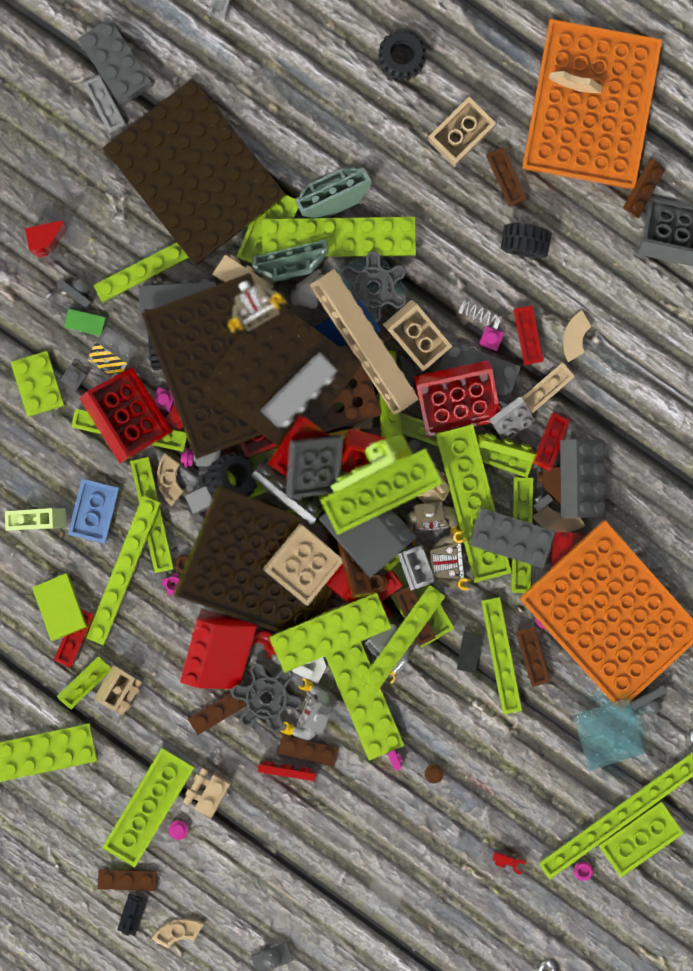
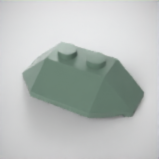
[295,168,372,218]
[252,239,328,282]

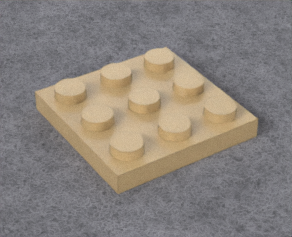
[263,524,343,606]

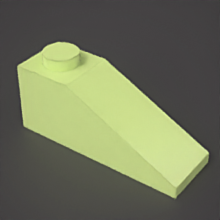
[5,508,66,531]

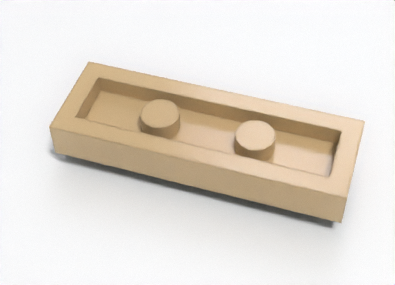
[522,362,575,414]

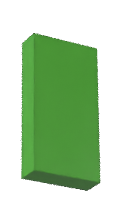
[64,309,106,337]

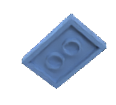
[68,479,120,544]

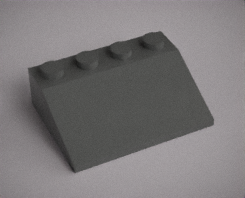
[638,196,693,266]
[319,509,416,577]

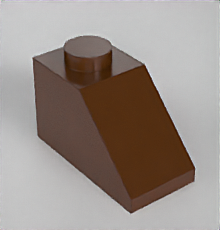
[538,467,561,506]

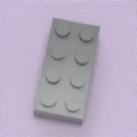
[260,354,336,427]

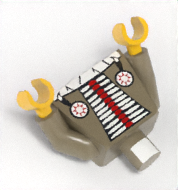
[228,281,286,333]
[404,501,462,547]
[428,530,471,590]

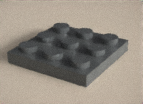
[286,435,344,499]

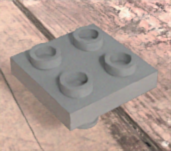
[489,397,535,440]

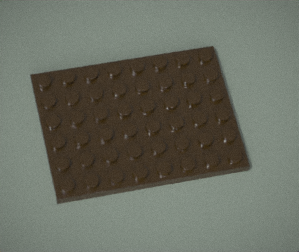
[102,78,286,266]
[141,273,262,459]
[173,486,340,632]

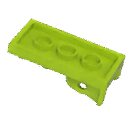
[331,435,412,493]

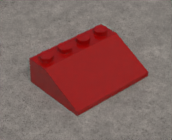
[414,360,500,437]
[80,367,173,464]
[180,608,257,689]

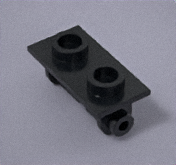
[396,354,417,392]
[117,893,147,936]

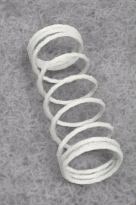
[458,300,502,330]

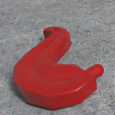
[251,631,276,658]

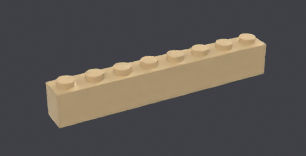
[310,269,419,415]

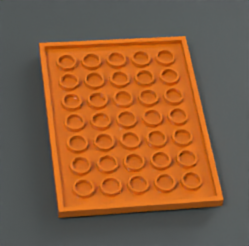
[522,19,662,190]
[518,520,693,711]

